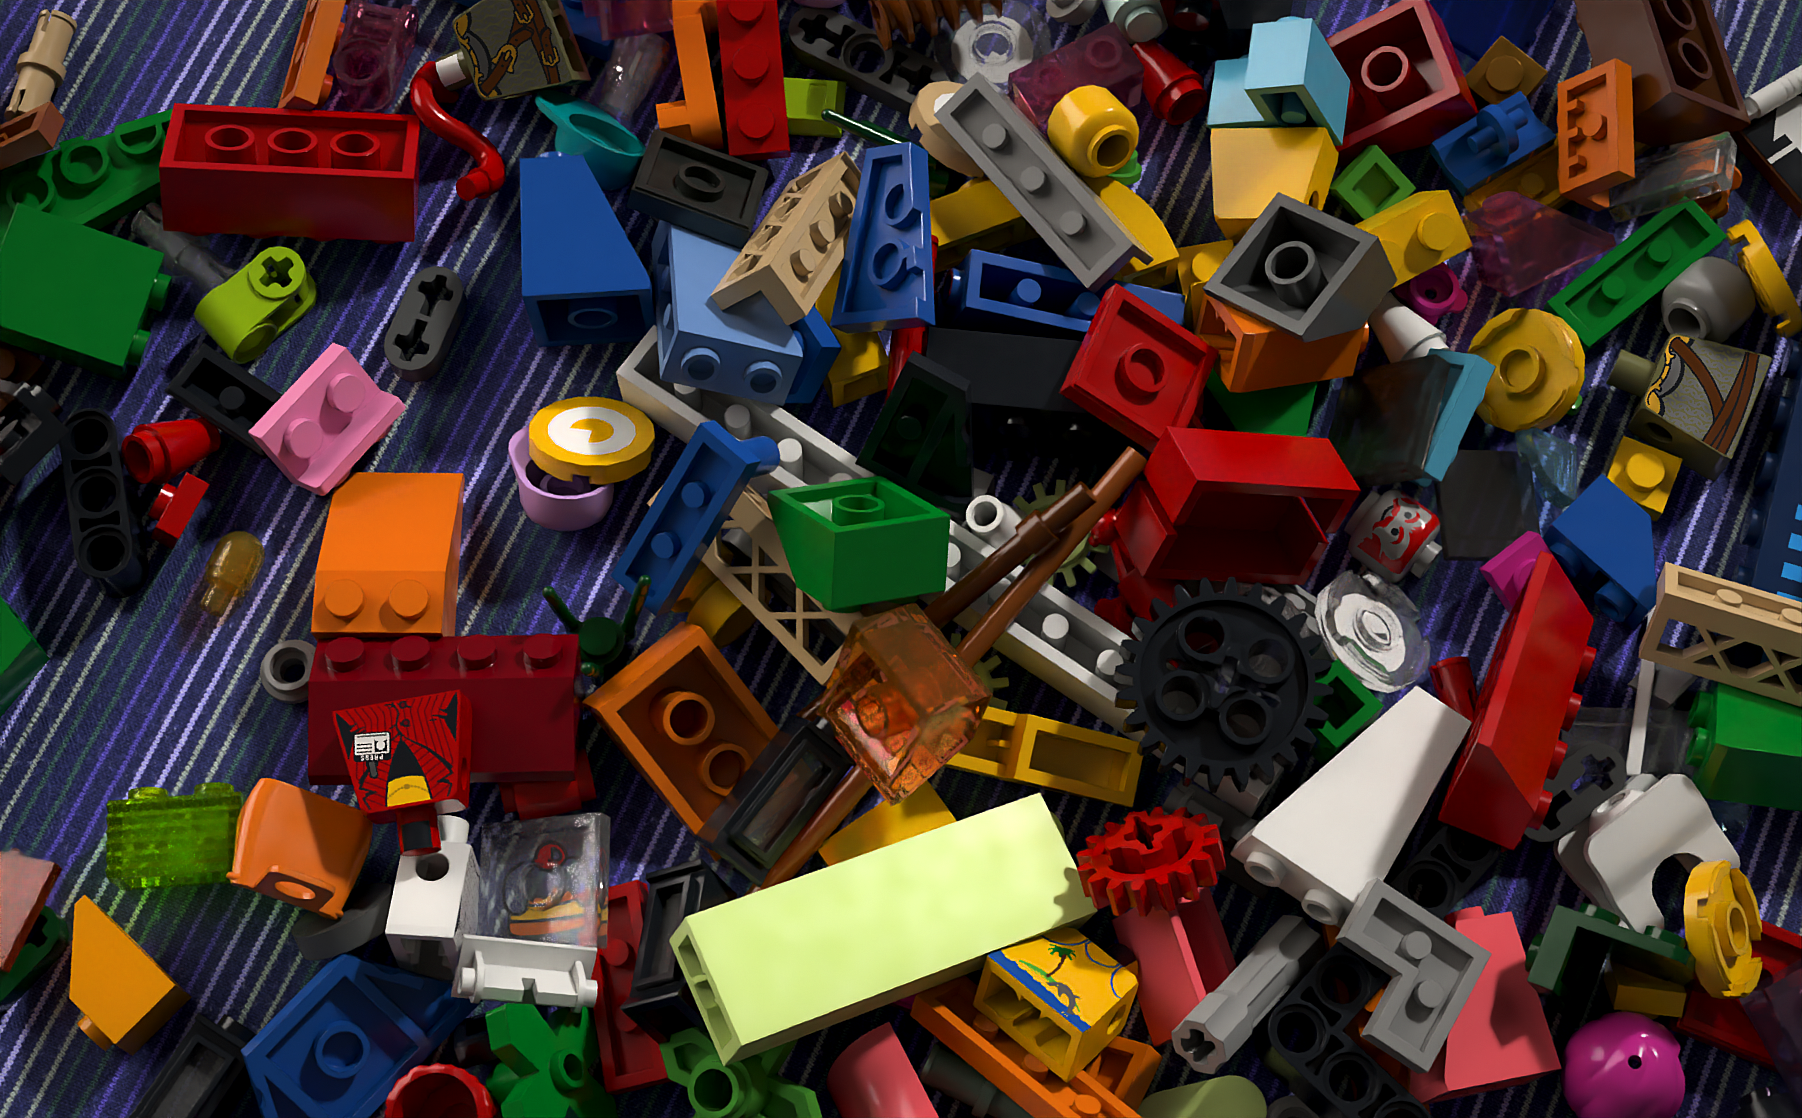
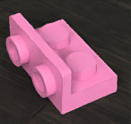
[248,343,406,496]

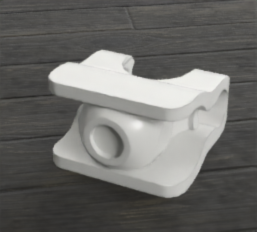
[1553,773,1740,934]

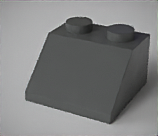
[1203,192,1397,343]

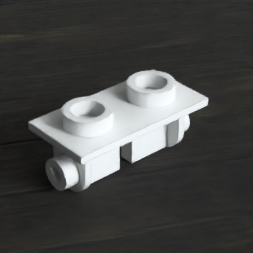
[451,934,598,1013]

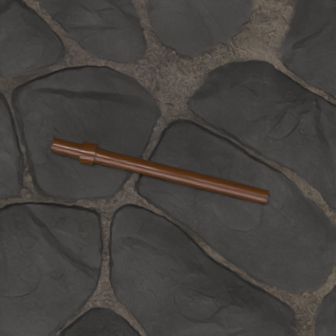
[783,481,1097,725]

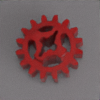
[1076,806,1226,917]

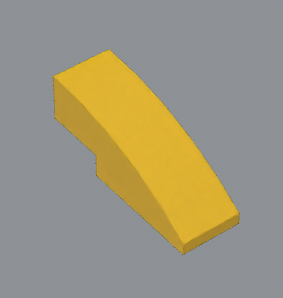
[929,699,1143,807]

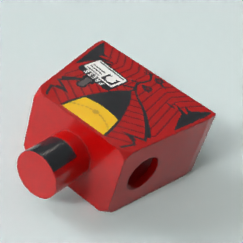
[332,689,473,856]

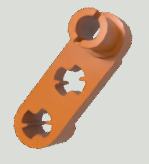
[655,0,724,150]

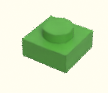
[1328,145,1416,223]

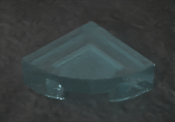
[1516,427,1577,509]

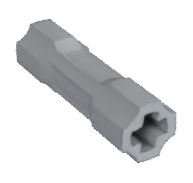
[1171,915,1325,1074]

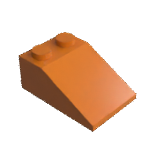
[311,472,465,641]
[582,621,812,862]

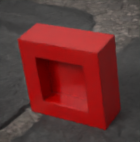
[147,472,209,550]

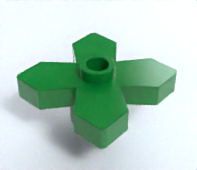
[485,1003,618,1118]

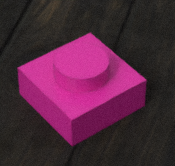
[1479,531,1572,613]

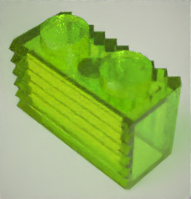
[105,782,247,891]

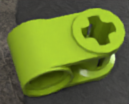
[194,246,318,364]

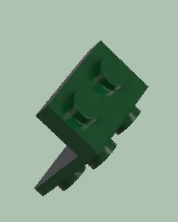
[1525,903,1706,1021]

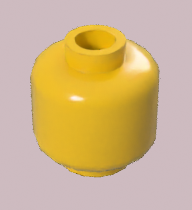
[1047,85,1139,178]

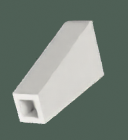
[1230,686,1472,929]

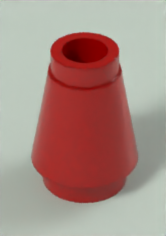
[1127,38,1207,125]
[121,417,221,485]

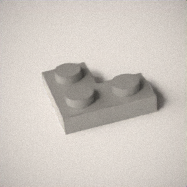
[1336,878,1492,1074]

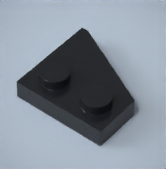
[855,350,974,522]

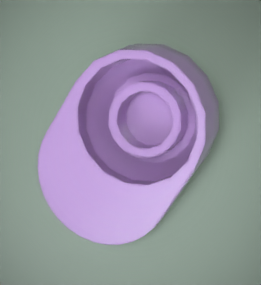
[508,426,614,531]

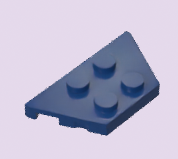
[241,952,483,1118]

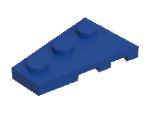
[830,142,935,334]

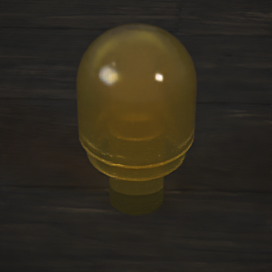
[199,531,265,617]

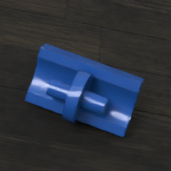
[1428,91,1557,197]

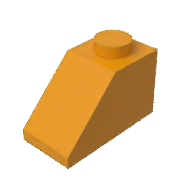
[69,894,191,1056]

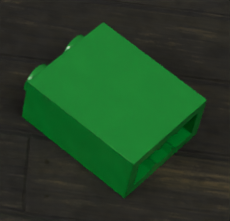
[0,203,173,382]

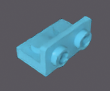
[1377,348,1495,487]

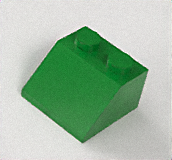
[767,476,951,613]

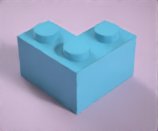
[1207,16,1351,146]

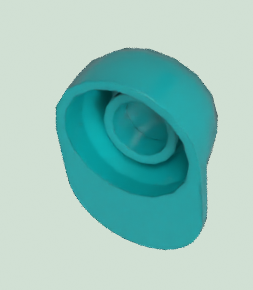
[535,90,646,191]

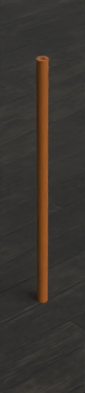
[742,446,1147,897]

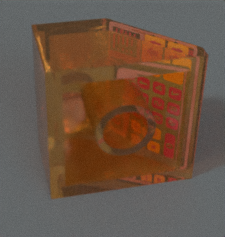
[816,602,993,806]

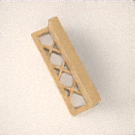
[710,151,862,326]
[647,482,894,686]
[1638,562,1802,707]

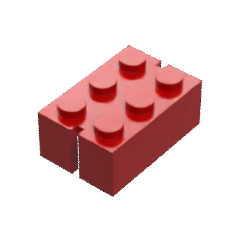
[1114,426,1361,585]

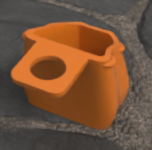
[226,778,373,920]

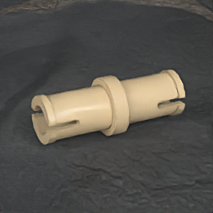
[4,9,77,121]

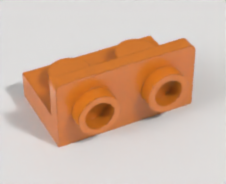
[1556,58,1635,212]

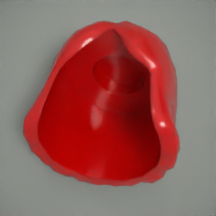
[384,1063,502,1118]

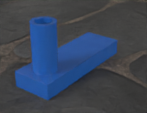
[610,420,780,616]

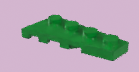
[0,103,192,246]

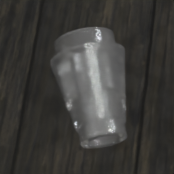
[598,25,670,120]

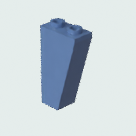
[651,220,803,406]

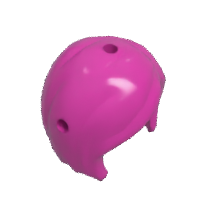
[1560,1011,1685,1118]

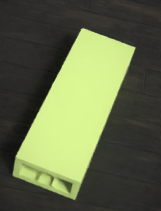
[669,792,1098,1066]

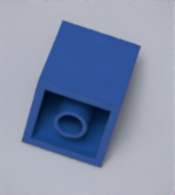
[520,151,657,347]

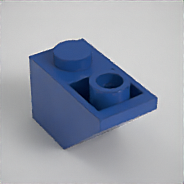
[1542,474,1657,631]

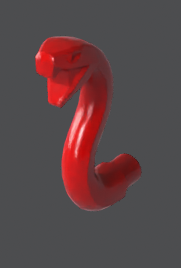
[409,61,506,201]

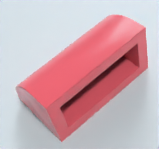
[1111,886,1237,1047]
[827,1022,939,1118]

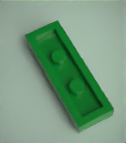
[1543,192,1726,354]

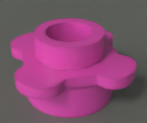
[1394,262,1468,327]

